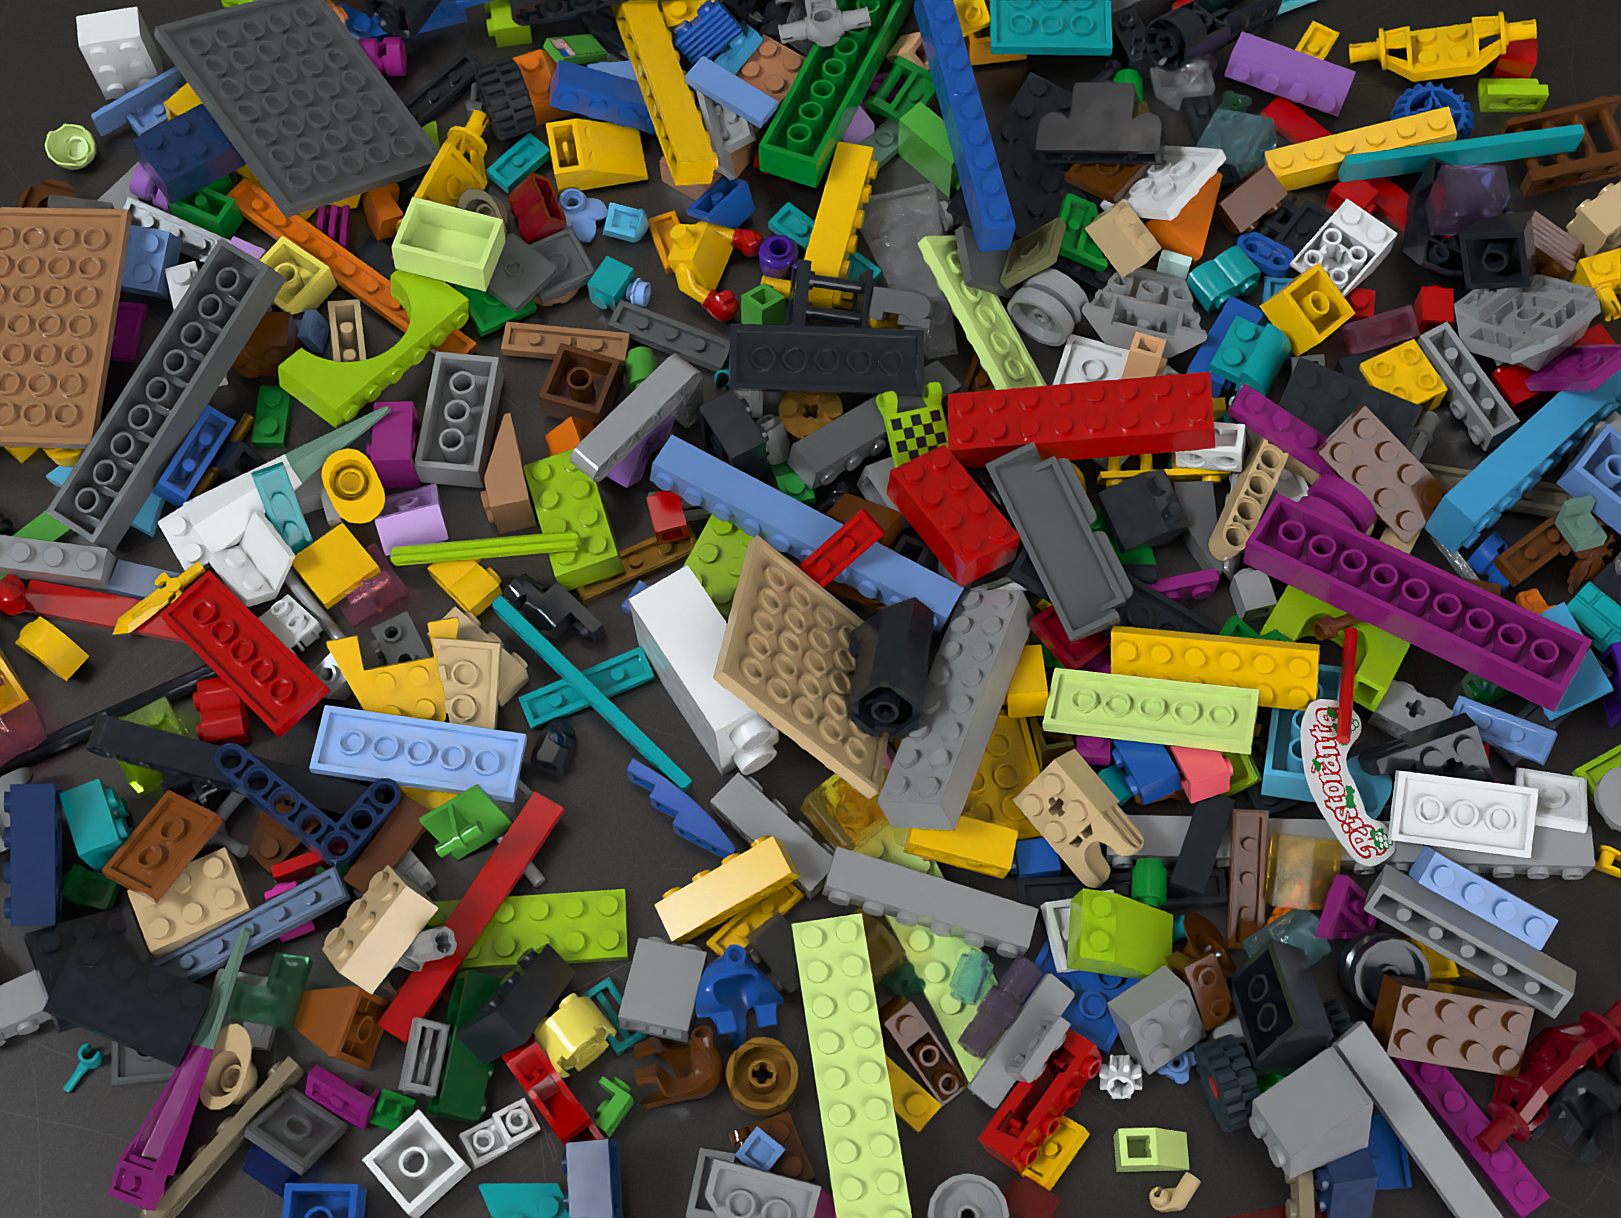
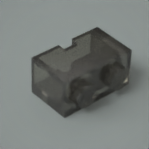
[742,911,800,994]

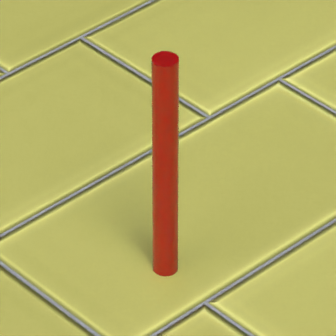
[1336,627,1358,744]

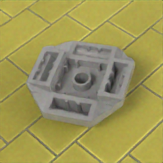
[1454,275,1601,372]

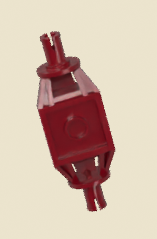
[1474,998,1621,1155]

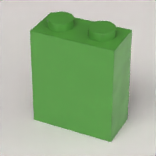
[897,101,961,197]

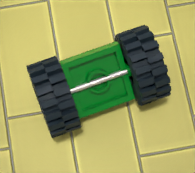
[1194,1000,1362,1133]

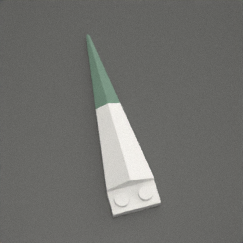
[157,406,391,571]

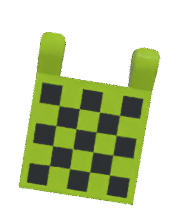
[876,382,948,468]

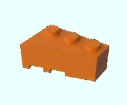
[1144,171,1223,266]

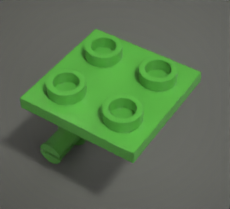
[419,784,514,860]

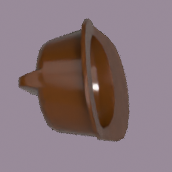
[1182,912,1238,978]

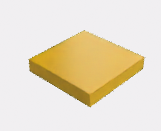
[292,523,381,609]

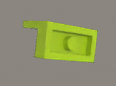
[1477,78,1549,112]

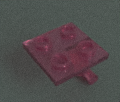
[336,543,409,629]
[0,674,47,766]

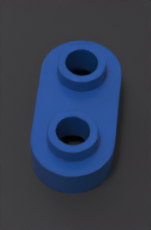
[1236,232,1295,278]

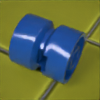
[1466,532,1511,594]

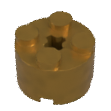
[779,392,843,444]
[726,1037,799,1117]

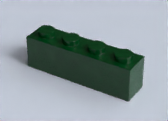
[426,969,503,1123]

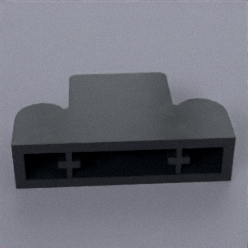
[1035,80,1165,165]

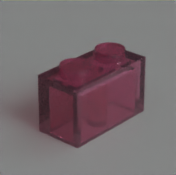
[1341,304,1420,355]

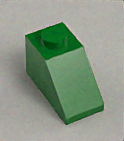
[769,460,816,508]

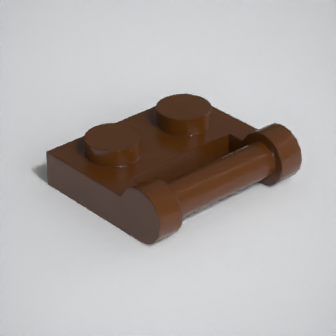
[729,1110,816,1182]

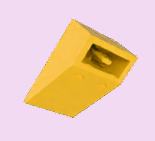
[546,118,648,194]

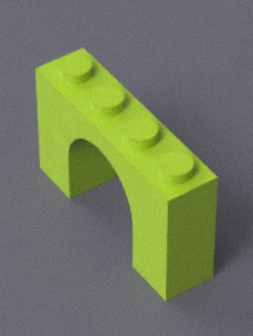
[1259,585,1411,712]

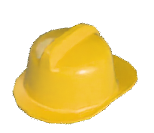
[321,448,385,524]

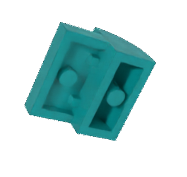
[1208,315,1291,398]

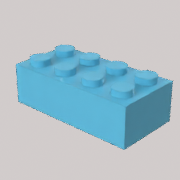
[1261,664,1342,803]

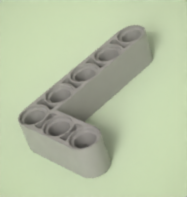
[570,353,703,482]

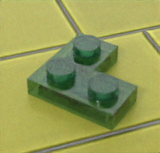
[224,953,313,1030]

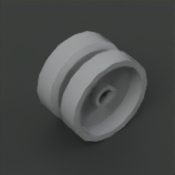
[1007,267,1089,346]
[927,1173,1009,1218]

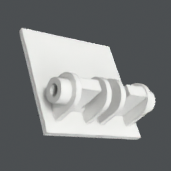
[258,594,323,656]

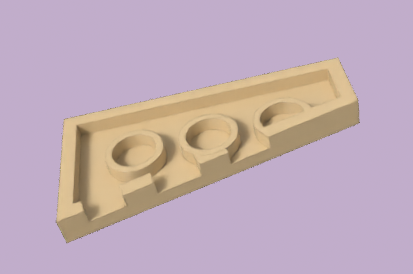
[433,637,502,730]

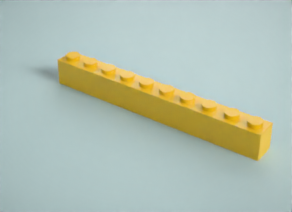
[611,0,718,186]

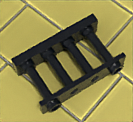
[786,259,877,400]

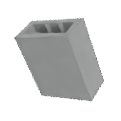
[618,937,707,1043]

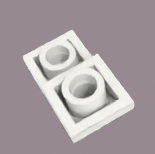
[458,1098,541,1170]

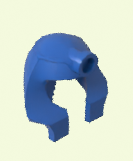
[695,944,784,1050]

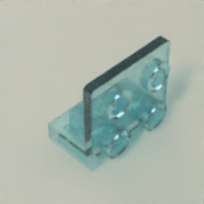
[1196,108,1278,179]

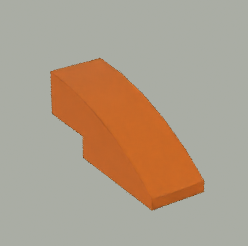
[361,182,404,241]

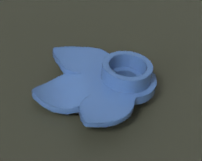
[558,188,608,243]

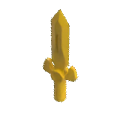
[112,561,206,635]

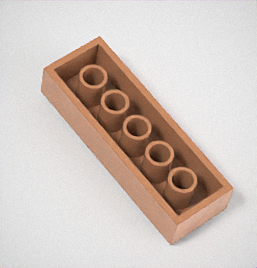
[659,35,806,201]

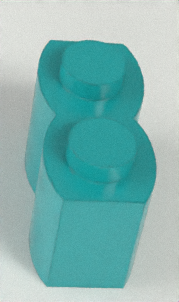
[1187,245,1261,312]

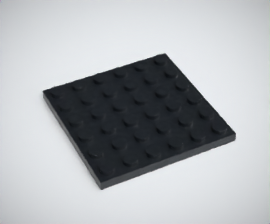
[946,72,1171,294]

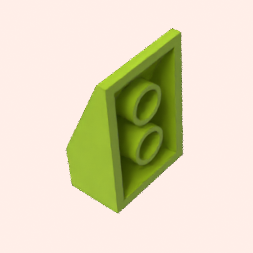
[1067,888,1173,980]

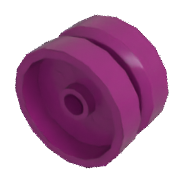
[1298,474,1377,533]

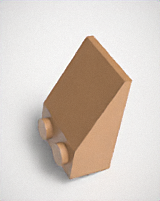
[480,413,537,534]

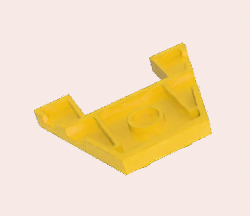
[326,616,459,722]

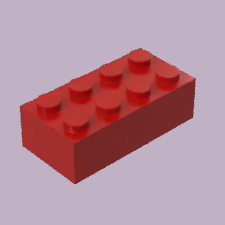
[887,444,1020,587]

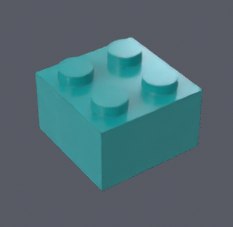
[59,778,134,873]

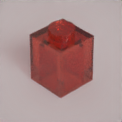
[1003,1175,1062,1218]

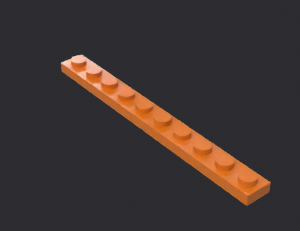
[226,178,478,355]

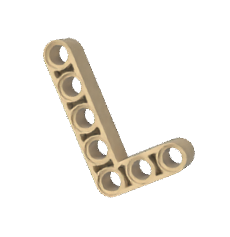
[1208,435,1320,561]

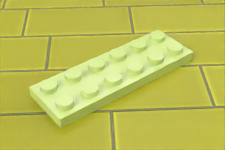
[917,235,1047,390]
[1043,668,1260,755]

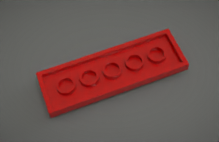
[159,570,330,738]

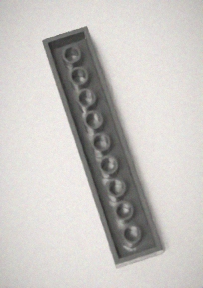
[46,238,287,552]

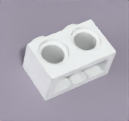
[1175,422,1246,472]

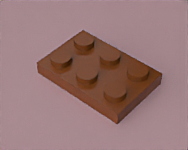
[101,790,223,904]

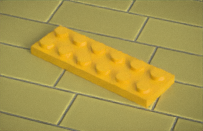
[1111,626,1320,711]

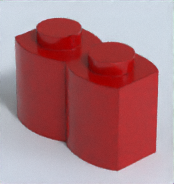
[193,677,251,746]

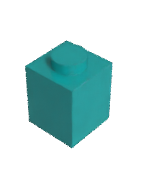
[587,256,635,311]

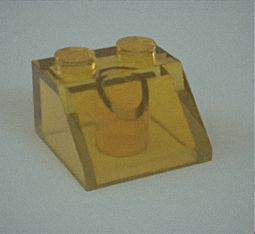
[1265,832,1342,910]

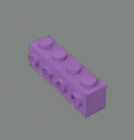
[1224,31,1356,117]

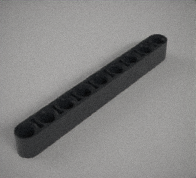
[86,715,395,828]

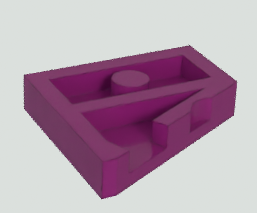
[1315,874,1377,939]

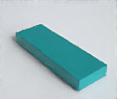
[251,462,314,555]

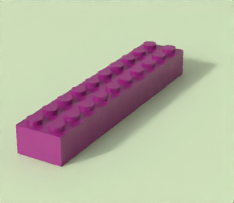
[1243,494,1592,713]

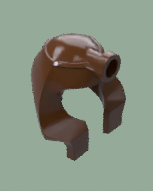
[634,1025,724,1109]

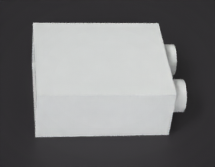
[629,565,779,776]

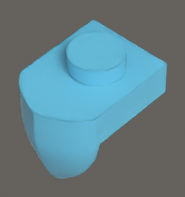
[602,202,649,243]

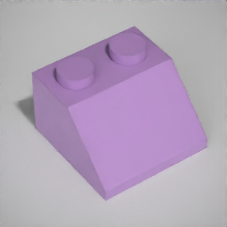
[374,484,449,556]

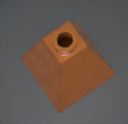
[283,986,392,1071]

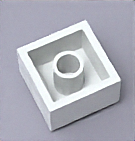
[362,1110,471,1218]

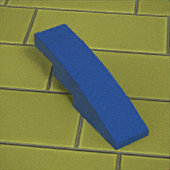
[626,759,737,858]

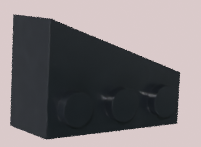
[456,943,576,1065]

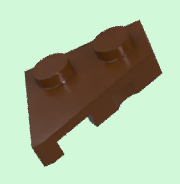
[248,804,322,876]

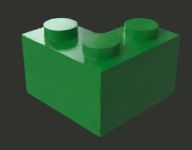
[166,174,244,240]

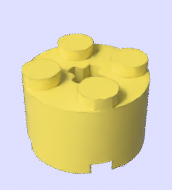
[533,993,616,1078]

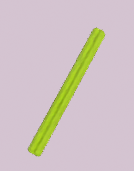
[390,531,581,566]

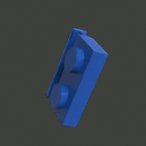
[1367,1114,1412,1190]

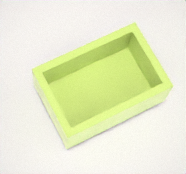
[391,197,506,292]

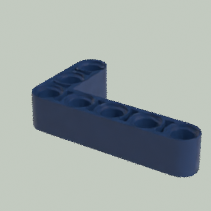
[215,743,401,868]

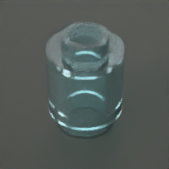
[949,949,994,1006]

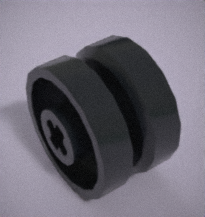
[1338,929,1431,1012]

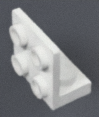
[208,510,295,607]

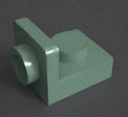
[1554,495,1608,552]

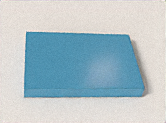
[1538,602,1614,721]

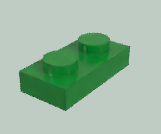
[252,386,294,449]

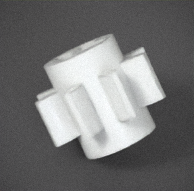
[1099,1054,1142,1099]

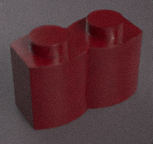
[509,173,567,244]

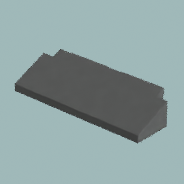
[985,441,1133,642]

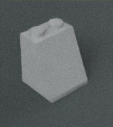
[1249,1047,1373,1179]

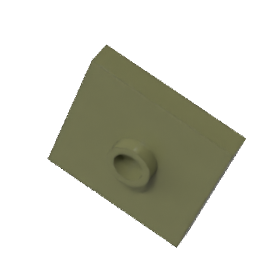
[1000,217,1066,289]

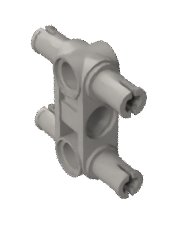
[775,0,871,46]

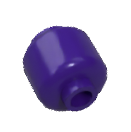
[759,235,799,280]

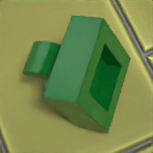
[369,1088,418,1132]

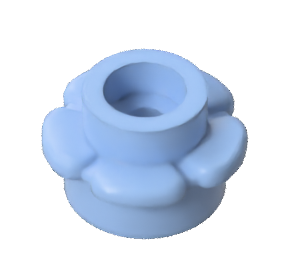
[626,278,651,307]

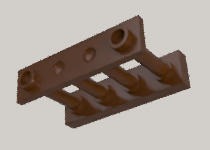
[1499,94,1621,198]

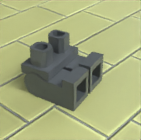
[869,286,936,346]

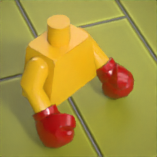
[668,221,764,323]

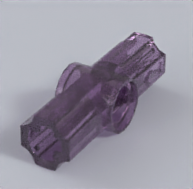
[957,955,1043,1061]

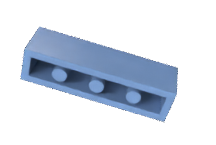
[1408,845,1559,951]

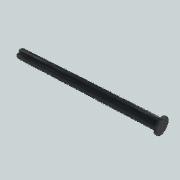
[0,664,219,777]

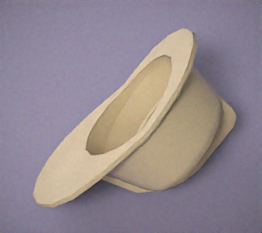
[200,1024,258,1110]

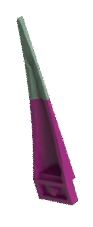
[107,927,251,1211]

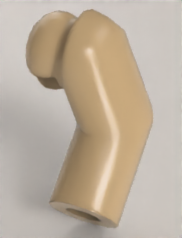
[1149,1172,1201,1212]

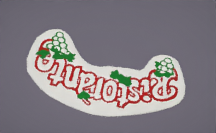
[1300,699,1396,867]

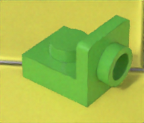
[594,1076,634,1138]

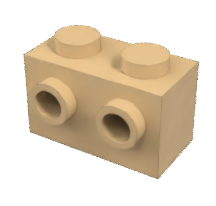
[1085,198,1161,278]

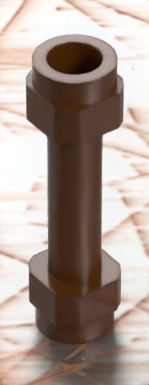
[1312,613,1365,641]

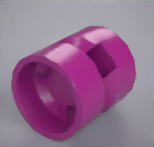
[358,36,407,77]

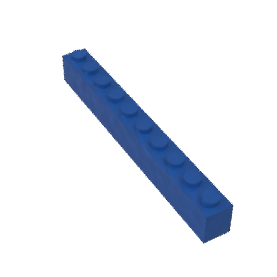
[914,0,1016,252]

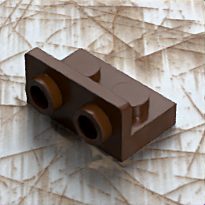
[1165,951,1237,1031]

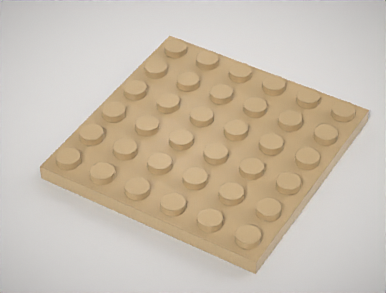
[713,535,889,799]

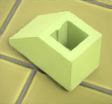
[1114,1128,1189,1172]

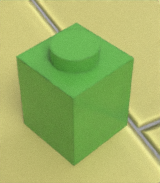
[741,283,786,325]

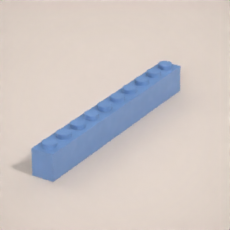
[650,435,964,633]

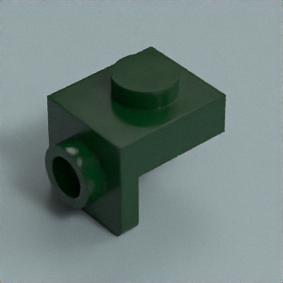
[61,863,121,912]

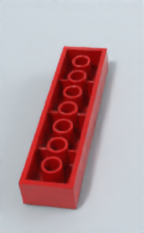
[948,372,1216,469]

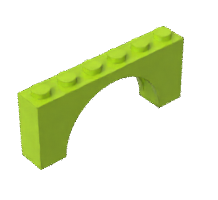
[278,269,469,429]

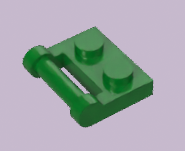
[865,56,936,124]

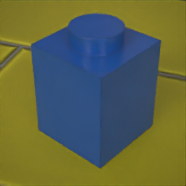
[1009,838,1061,880]

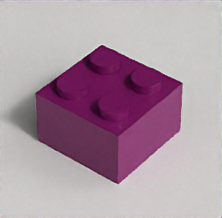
[366,401,422,488]

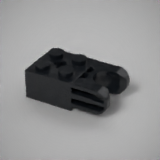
[1358,712,1495,821]

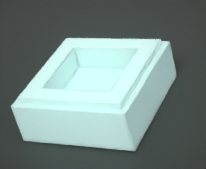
[1156,249,1192,280]

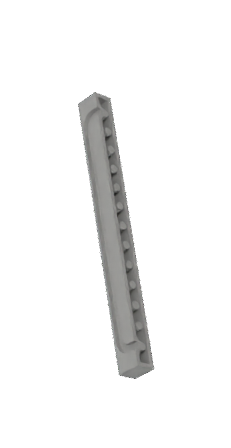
[1103,815,1595,880]

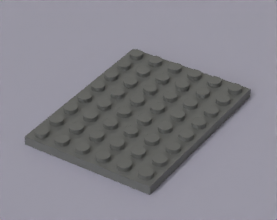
[154,0,439,218]

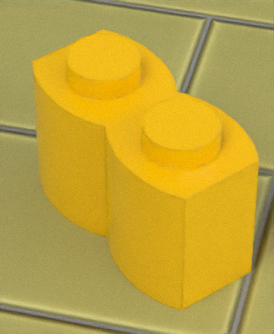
[427,559,503,617]

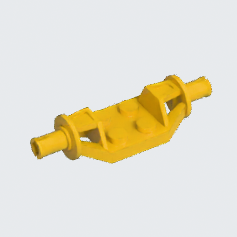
[1349,11,1537,82]
[392,110,490,259]

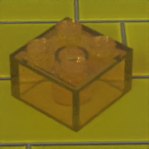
[800,773,890,852]

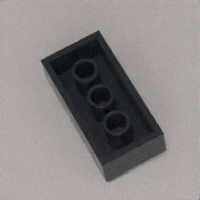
[1278,357,1423,446]

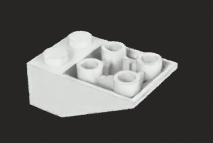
[1290,199,1398,297]

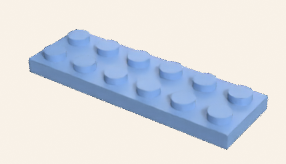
[309,705,527,802]

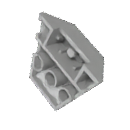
[1082,267,1207,359]

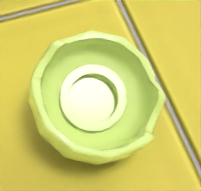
[45,123,97,170]

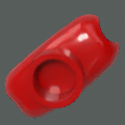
[0,574,27,616]

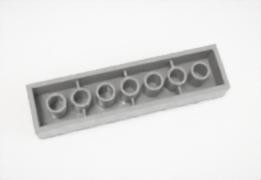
[877,590,1035,830]

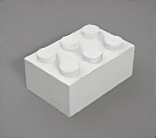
[76,6,163,100]

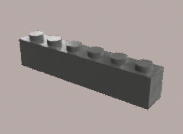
[787,360,962,490]

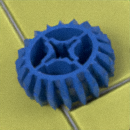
[1390,81,1474,141]

